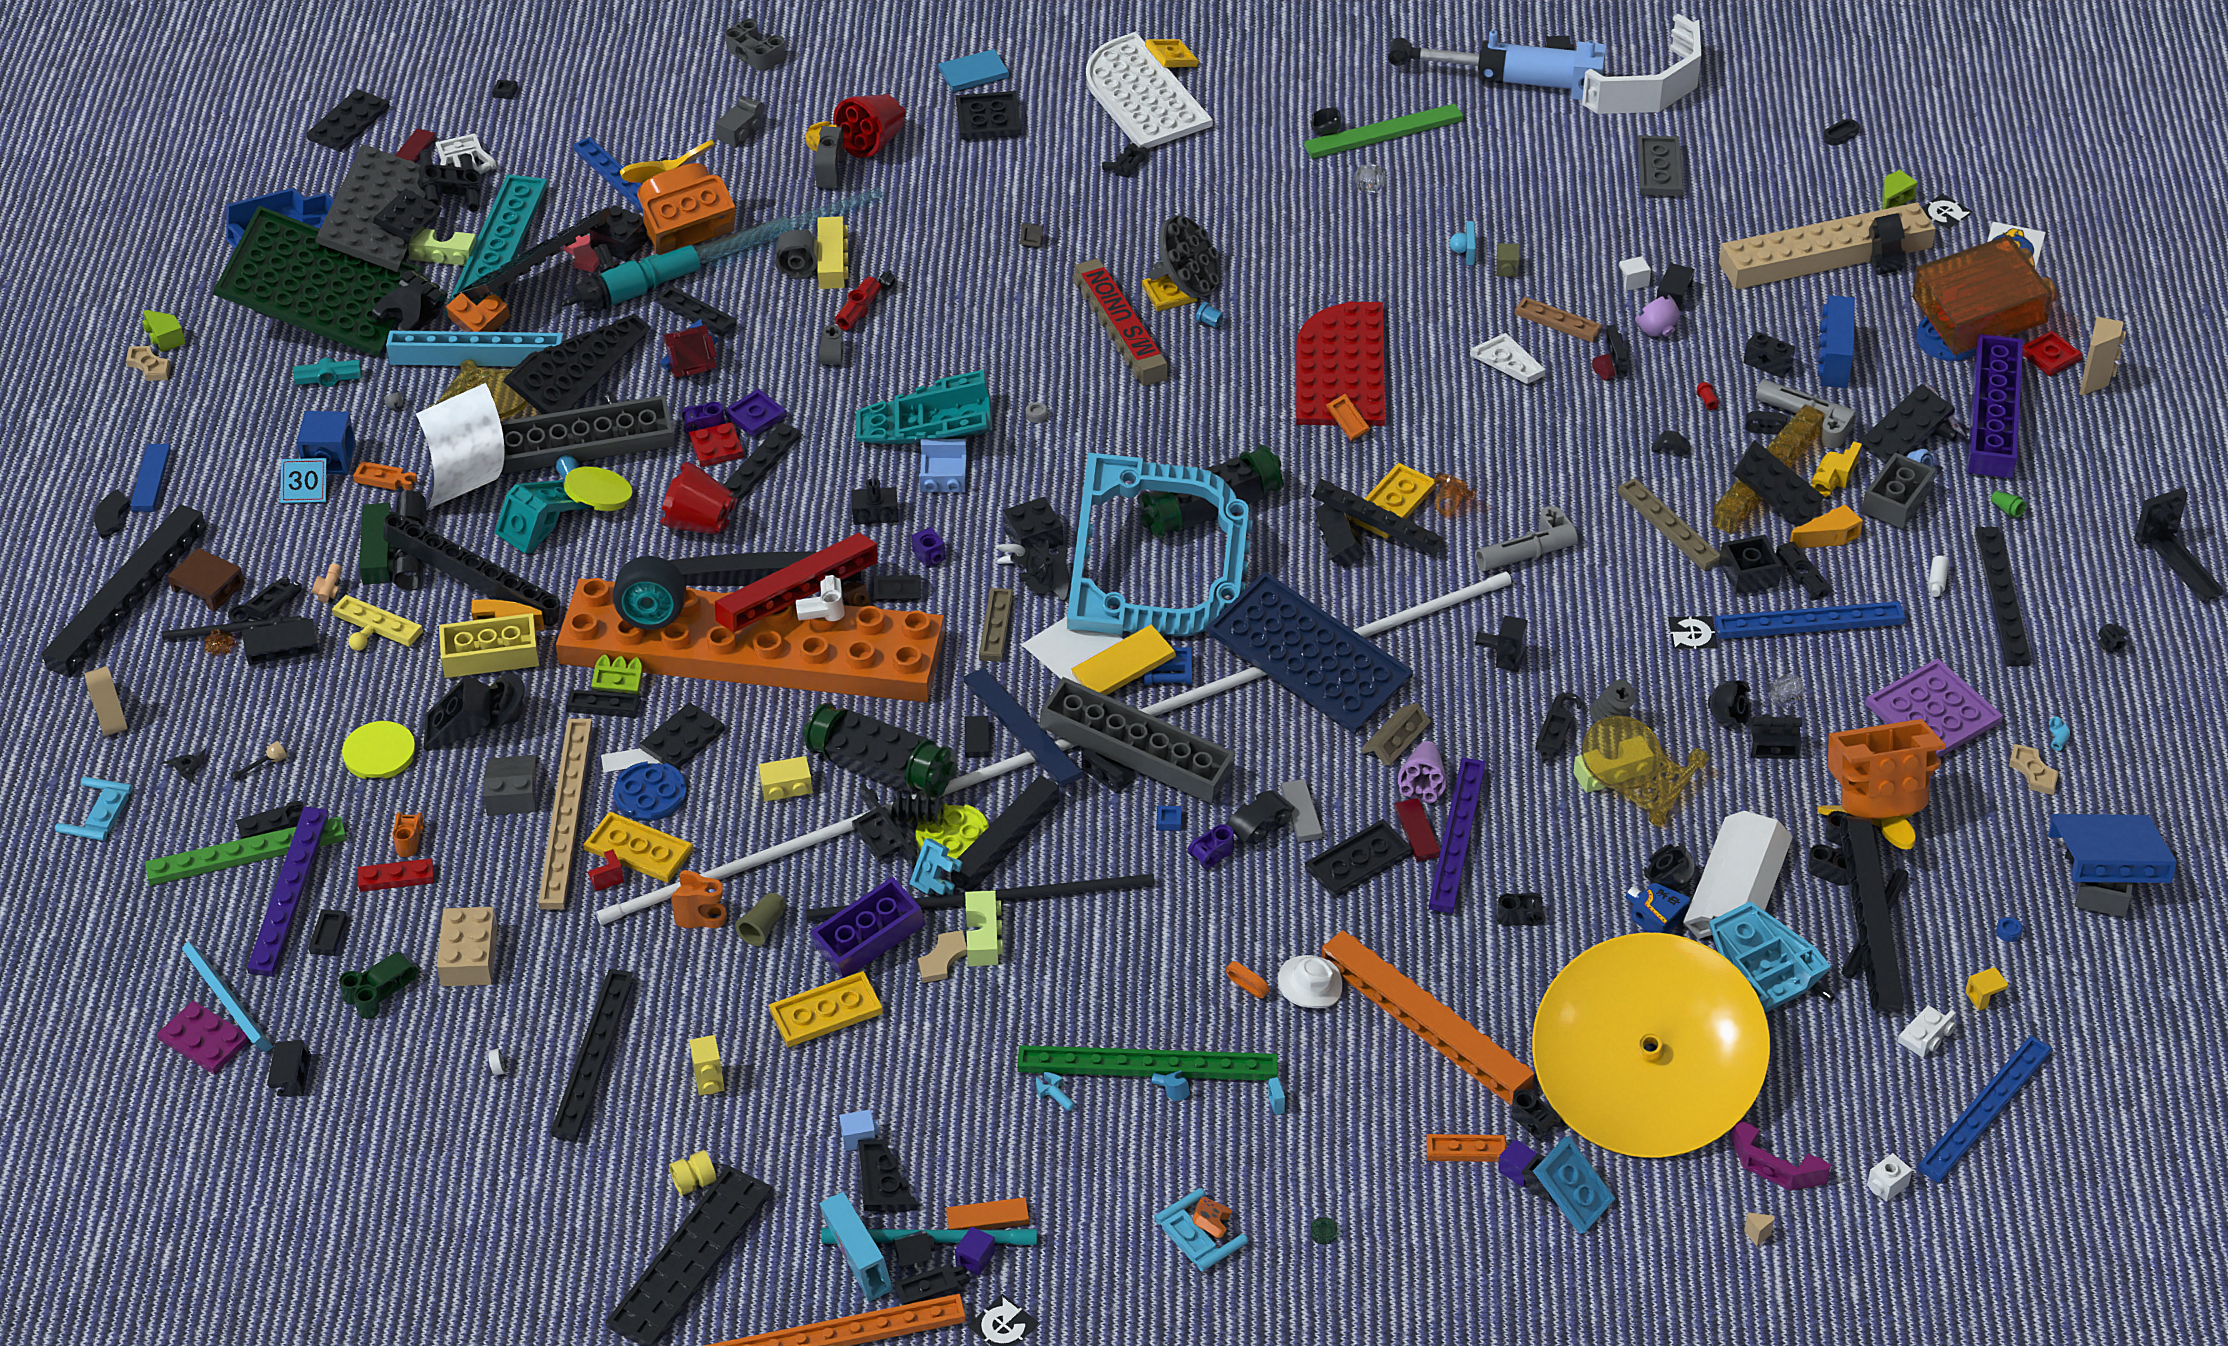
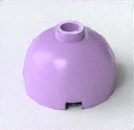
[1635,295,1680,337]

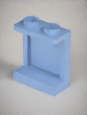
[919,439,967,493]

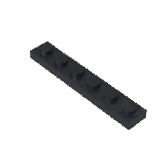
[723,422,800,512]
[1311,478,1444,557]

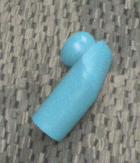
[2049,717,2070,751]

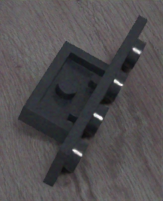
[852,782,918,869]

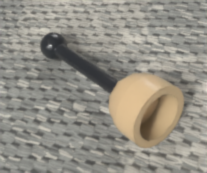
[231,741,287,781]

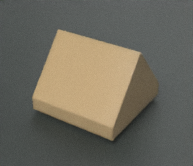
[1744,1212,1775,1246]

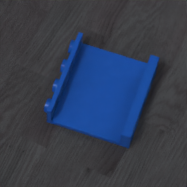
[2048,814,2177,883]

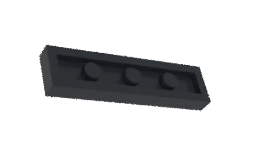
[657,285,736,337]

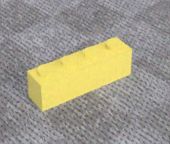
[818,216,849,289]

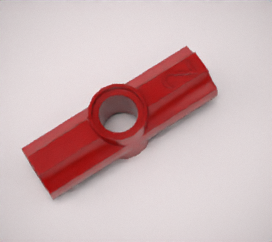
[835,276,881,331]

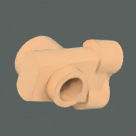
[311,563,342,603]

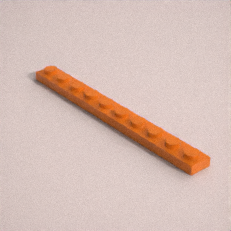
[704,1294,966,1346]

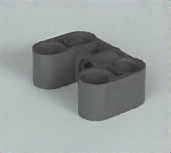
[725,18,786,71]
[814,126,845,188]

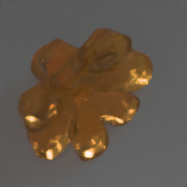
[204,629,235,655]

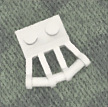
[435,133,497,174]

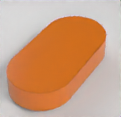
[1225,961,1270,998]

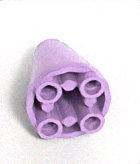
[1398,741,1447,803]

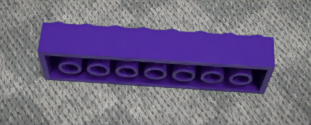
[1967,334,2023,478]

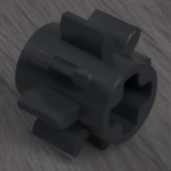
[2097,623,2128,653]

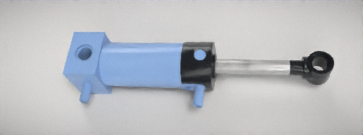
[1388,30,1606,100]

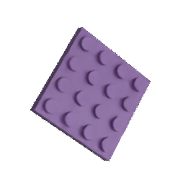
[1865,658,2003,757]

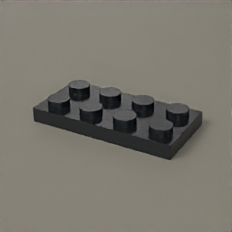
[306,89,390,152]
[1859,384,1955,464]
[1731,440,1825,527]

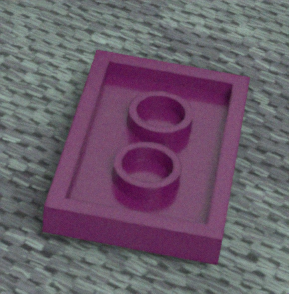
[157,1001,250,1075]

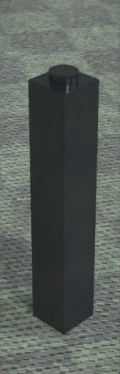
[951,775,1060,892]

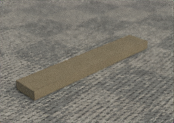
[1617,478,1720,572]

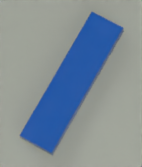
[130,444,171,512]

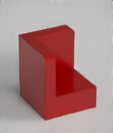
[588,849,624,891]

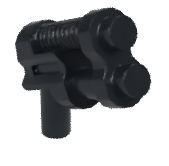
[1102,143,1148,177]

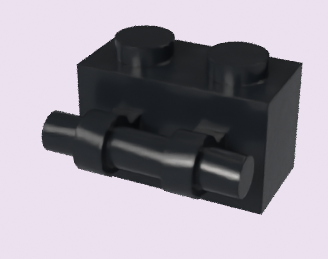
[1748,714,1802,759]

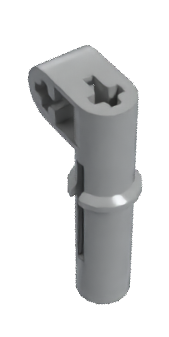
[1756,379,1857,448]
[1475,506,1577,571]

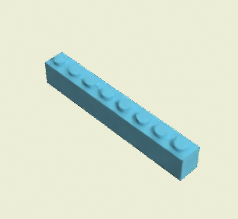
[386,331,564,367]

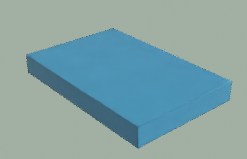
[938,49,1009,92]
[1533,1136,1616,1234]

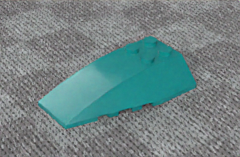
[856,370,992,444]

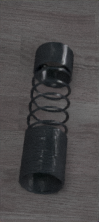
[392,490,426,590]

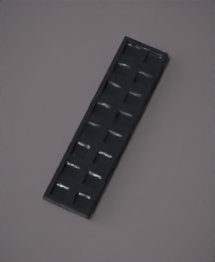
[606,1165,773,1346]

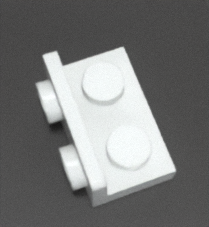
[1897,1005,1956,1058]

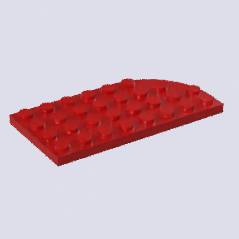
[1296,301,1385,426]

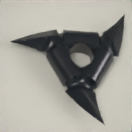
[160,748,206,783]

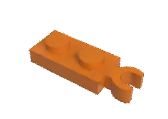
[353,461,418,490]

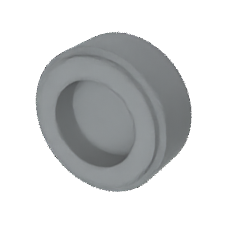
[1025,402,1048,423]

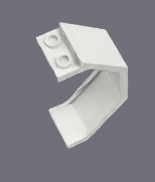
[1582,14,1701,114]

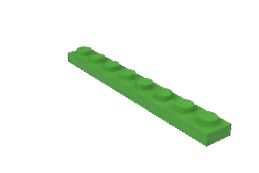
[145,816,346,886]

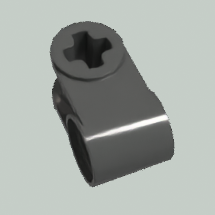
[819,325,843,365]

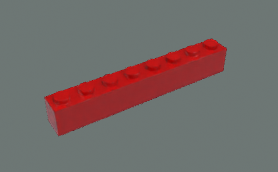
[715,532,878,633]

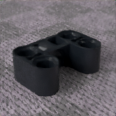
[1807,811,1873,886]

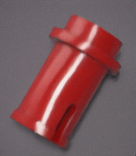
[1696,382,1720,410]

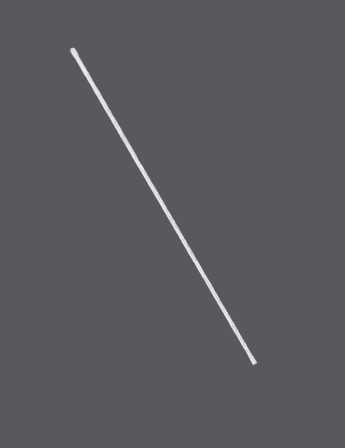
[596,571,1511,926]

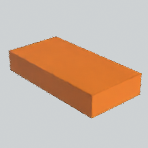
[1327,394,1370,442]

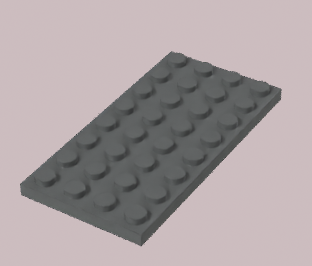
[315,144,426,272]

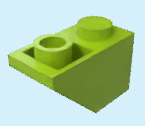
[142,310,186,352]

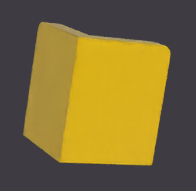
[1965,967,2008,1011]

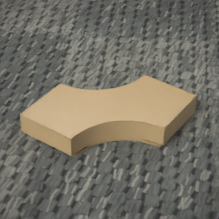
[126,346,171,381]
[2009,744,2059,795]
[918,930,967,983]

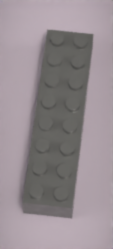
[500,395,675,475]
[1040,677,1235,804]

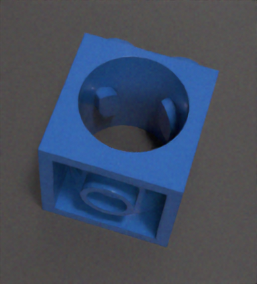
[296,411,356,475]

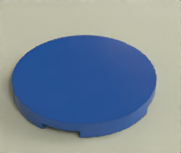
[1916,313,1979,361]
[613,761,686,821]

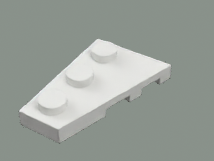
[1470,333,1545,384]

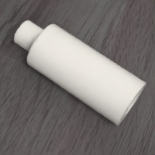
[1928,556,1949,597]

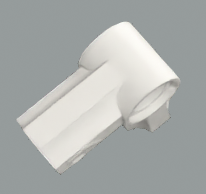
[796,575,845,621]

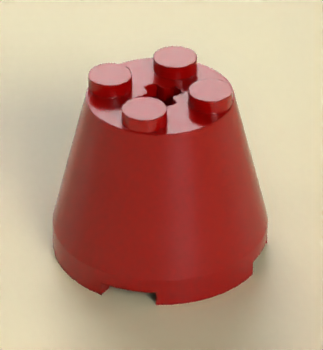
[833,93,906,158]
[660,462,738,535]

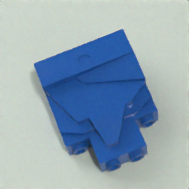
[226,187,335,249]

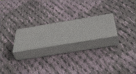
[1281,779,1322,843]

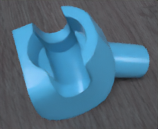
[1152,1070,1190,1101]

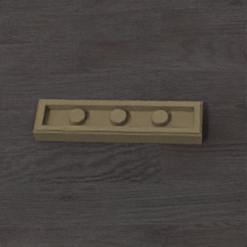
[979,588,1013,662]

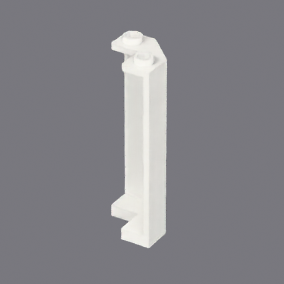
[1683,811,1793,939]

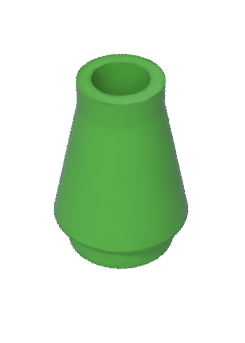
[1991,490,2027,518]

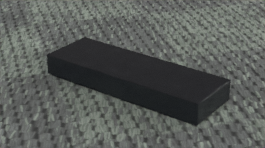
[565,689,641,718]

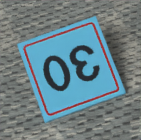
[280,458,327,504]

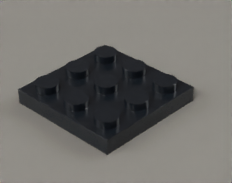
[955,91,1021,140]

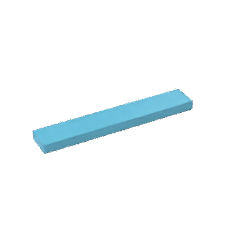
[182,941,273,1053]

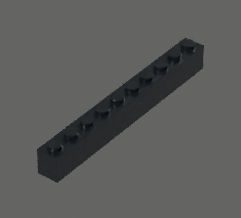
[42,504,206,678]

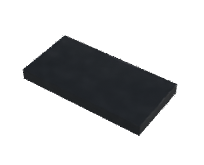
[1305,819,1413,899]

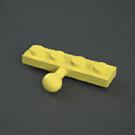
[332,595,423,651]

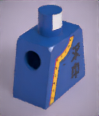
[1626,883,1690,934]

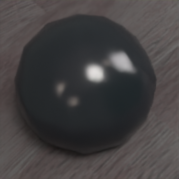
[1310,108,1342,136]

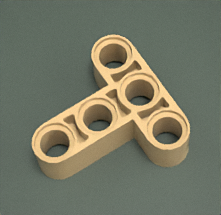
[84,666,128,737]

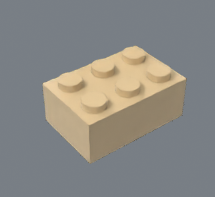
[437,907,498,987]

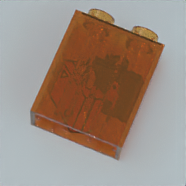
[1912,235,2057,355]

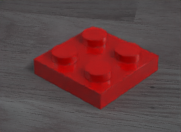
[689,422,744,468]

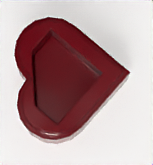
[1592,353,1615,381]

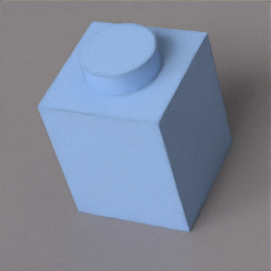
[839,1109,880,1151]

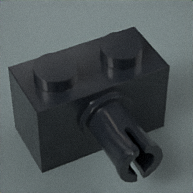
[851,478,899,525]
[1475,615,1528,672]

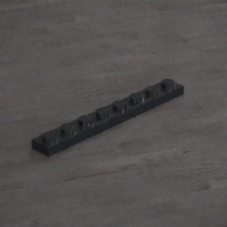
[1974,527,2031,667]
[551,969,634,1141]

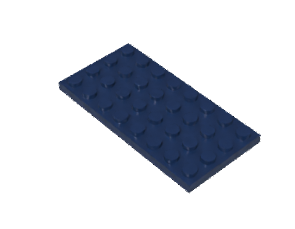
[1206,571,1414,734]

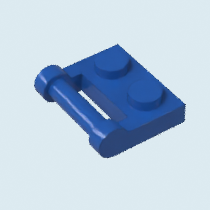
[1145,647,1192,685]

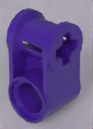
[681,401,726,435]
[1187,824,1234,869]

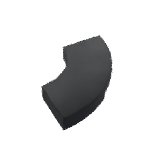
[94,489,130,539]

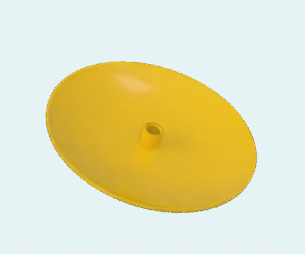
[1532,933,1770,1158]

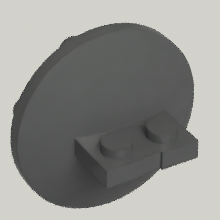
[1148,215,1219,298]

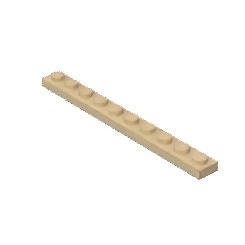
[538,719,593,909]

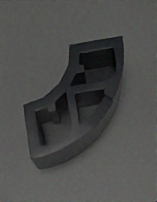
[1869,213,1905,275]
[1225,790,1295,845]

